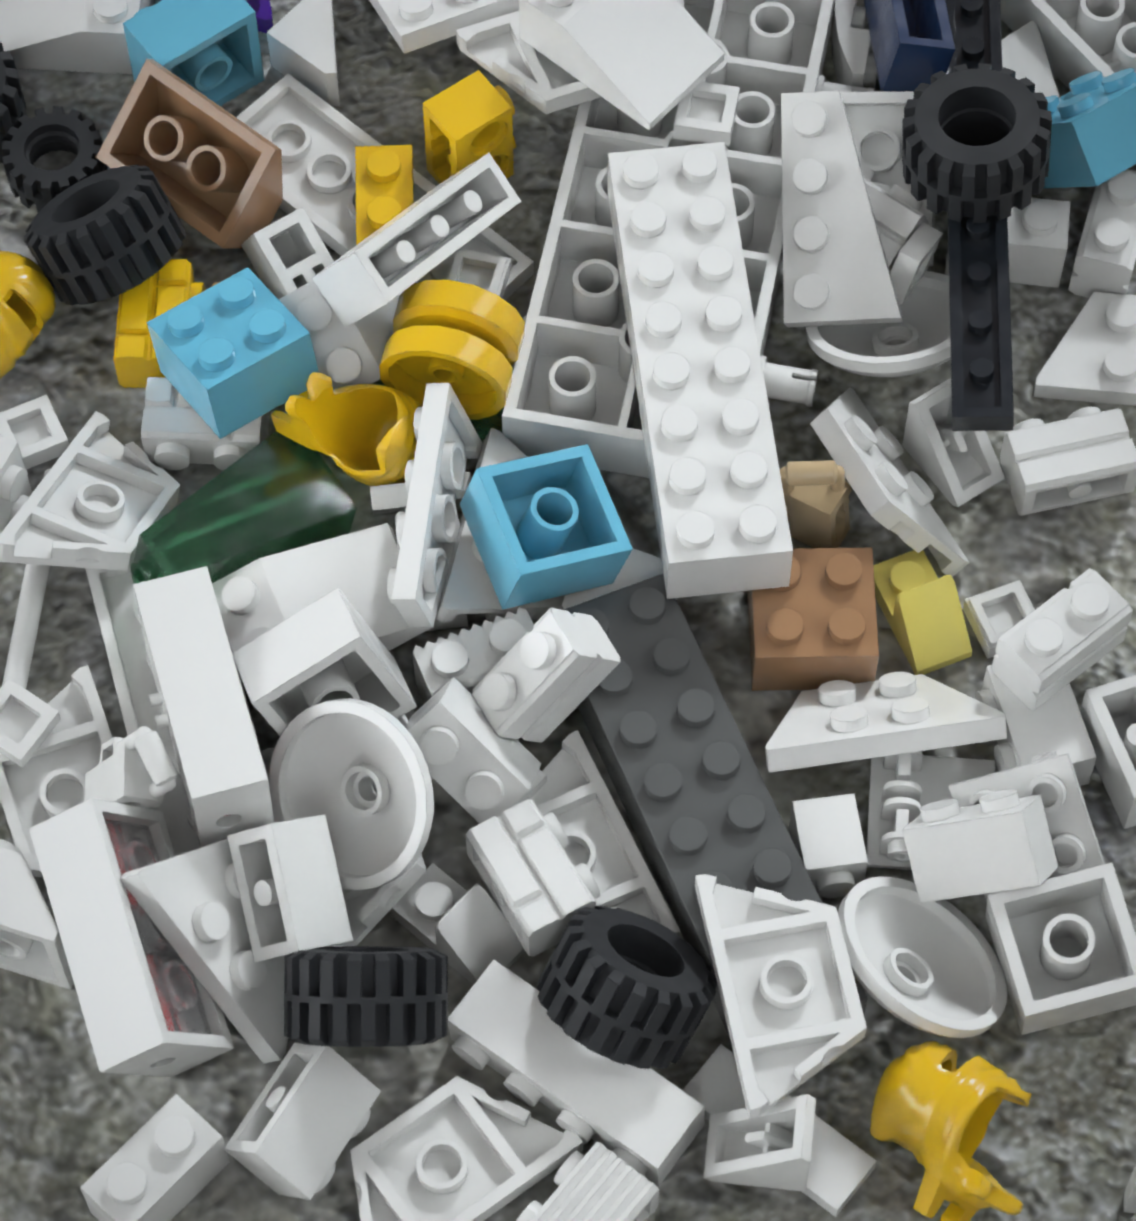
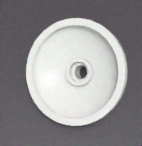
[806,271,950,377]
[269,698,434,890]
[838,876,1007,1038]

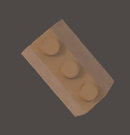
[96,59,283,249]

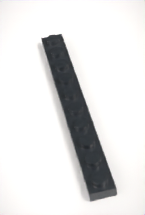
[945,0,1014,431]

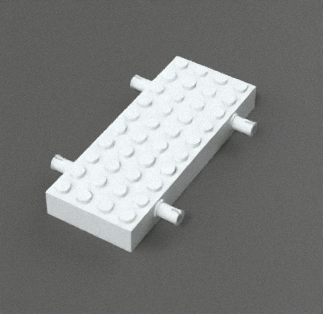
[502,0,874,478]

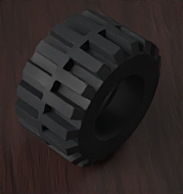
[902,63,1052,223]
[24,165,186,305]
[537,906,717,1069]
[284,946,448,1047]

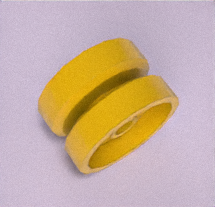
[379,280,525,420]

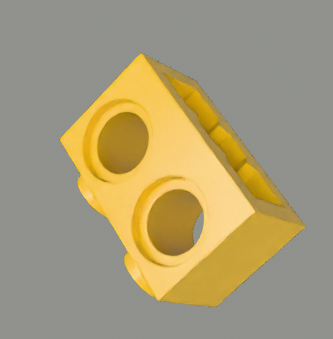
[422,70,516,184]

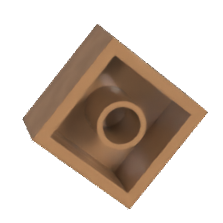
[748,547,879,691]

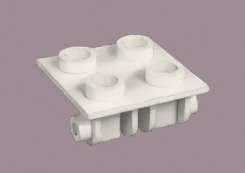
[866,751,995,870]
[949,751,1105,901]

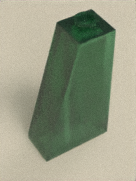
[130,431,357,584]

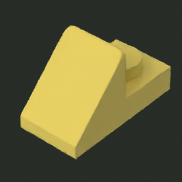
[873,550,972,675]

